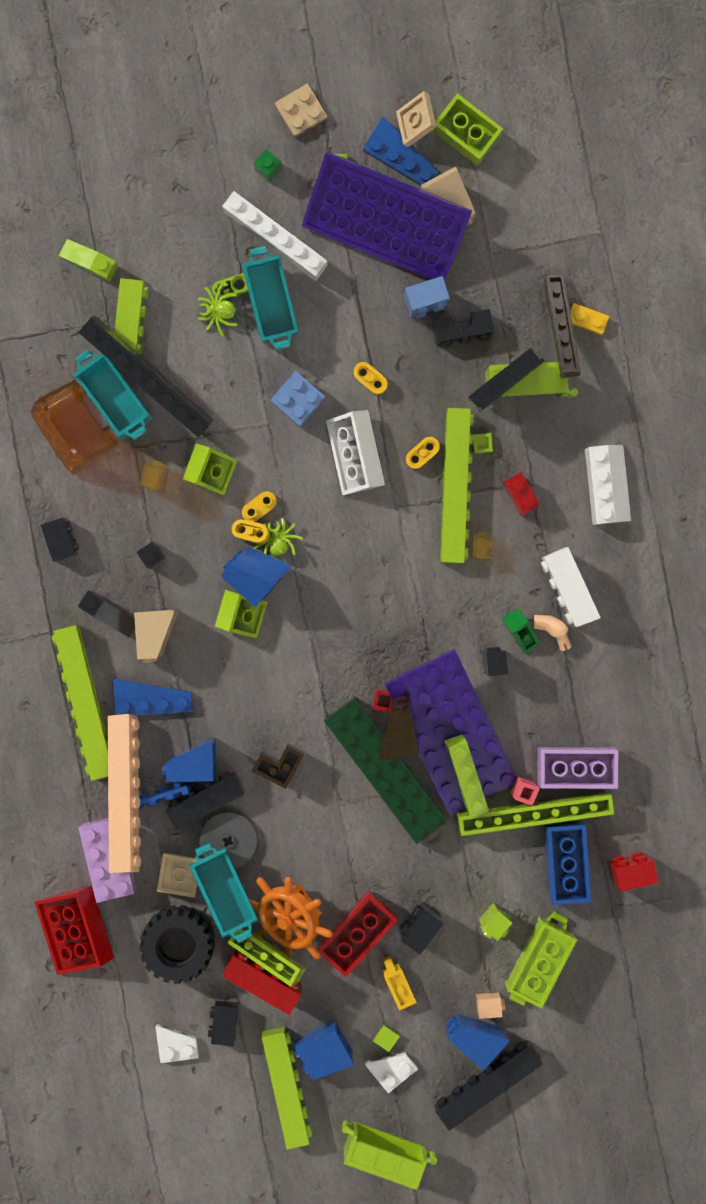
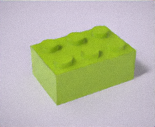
[432,93,503,167]

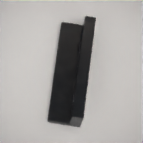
[468,348,544,412]

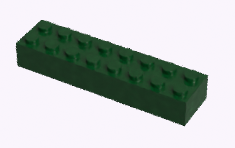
[324,696,447,844]

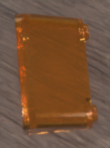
[31,380,118,475]

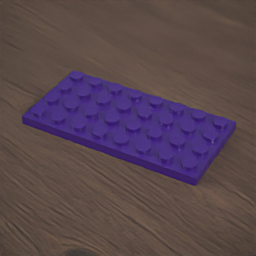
[302,151,472,282]
[384,649,517,817]

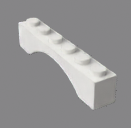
[222,191,327,281]

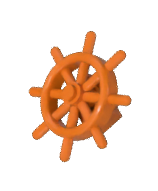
[249,877,333,960]

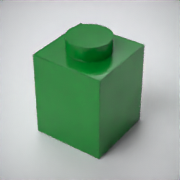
[254,149,282,182]

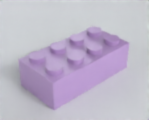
[537,747,618,789]
[78,818,137,903]

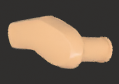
[533,615,572,651]

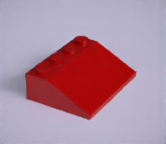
[34,885,114,975]

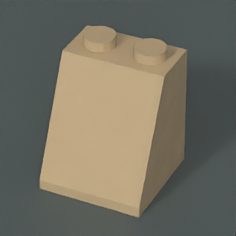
[420,167,476,226]
[134,610,178,663]

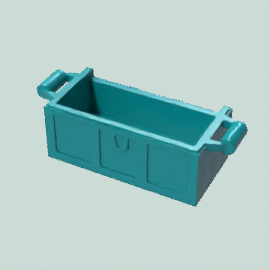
[242,246,299,350]
[73,350,154,441]
[189,843,259,943]

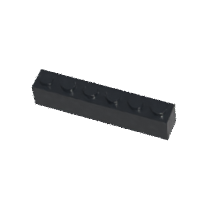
[434,1040,543,1131]

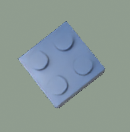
[404,276,450,319]
[270,371,325,428]

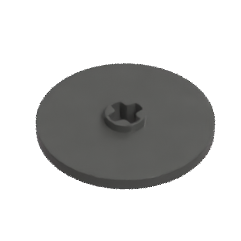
[200,812,257,869]

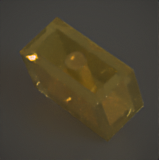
[140,460,169,492]

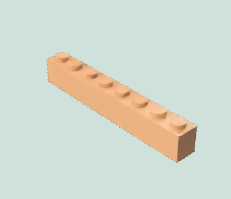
[108,714,141,873]

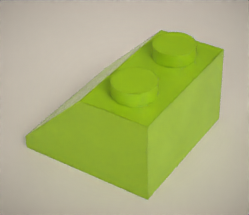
[183,443,237,495]
[214,590,267,638]

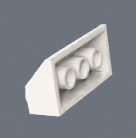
[326,410,385,495]
[585,445,631,525]
[541,547,601,627]

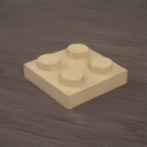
[275,83,327,138]
[396,91,436,147]
[157,852,202,898]

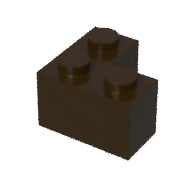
[252,744,304,789]

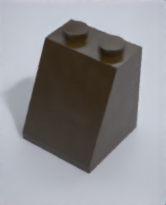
[379,696,419,761]

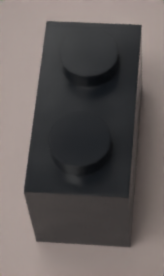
[40,518,79,562]
[482,646,508,676]
[208,1000,239,1046]

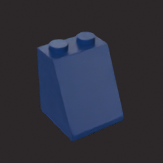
[221,547,292,607]
[162,738,217,782]
[446,1014,509,1071]
[293,1019,354,1080]

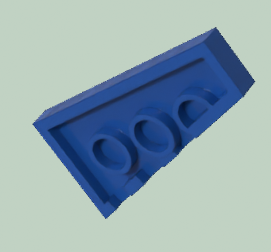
[363,117,439,186]
[113,678,193,716]
[138,782,193,809]

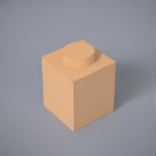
[476,993,505,1019]

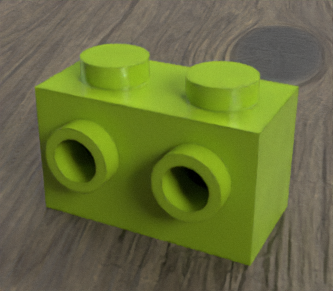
[479,902,512,941]

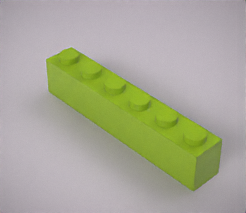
[262,1026,312,1150]

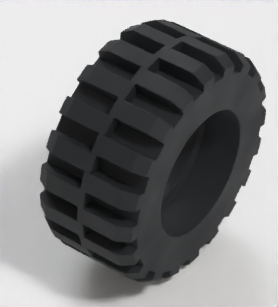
[139,905,215,984]

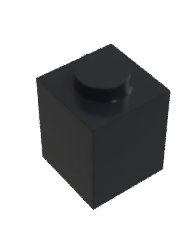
[136,541,166,569]

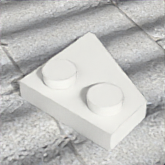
[156,1024,199,1063]
[365,1052,418,1093]

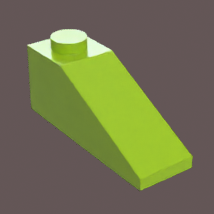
[59,239,119,283]

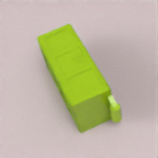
[485,362,578,398]
[504,911,577,1009]
[342,1120,437,1190]

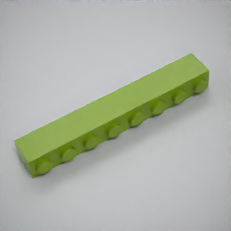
[440,408,474,563]
[52,625,108,781]
[457,792,614,836]

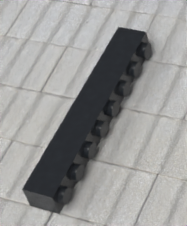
[78,316,213,438]

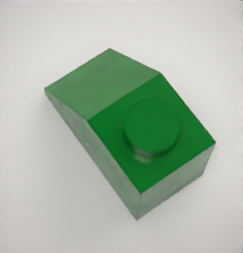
[502,608,540,654]

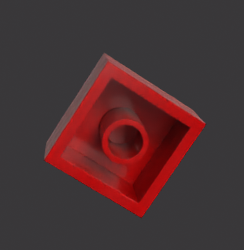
[608,852,659,892]

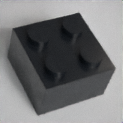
[399,902,444,955]

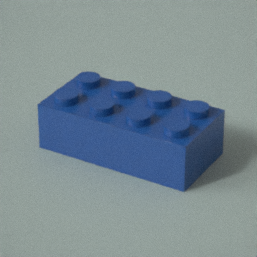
[544,821,591,905]

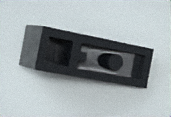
[77,590,135,637]

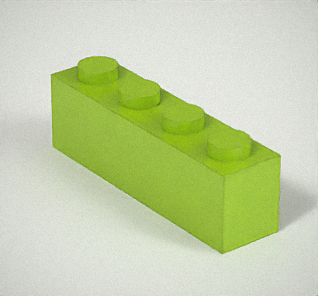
[114,278,148,355]
[444,735,489,818]
[228,927,306,987]

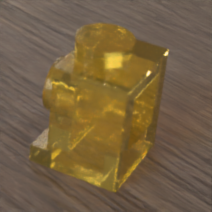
[471,531,493,560]

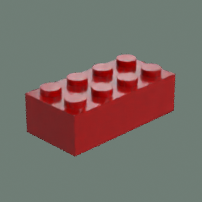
[317,890,398,977]
[222,949,302,1015]

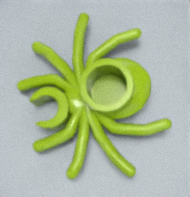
[198,283,238,336]
[253,518,303,557]

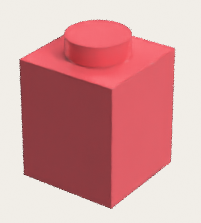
[510,776,540,806]

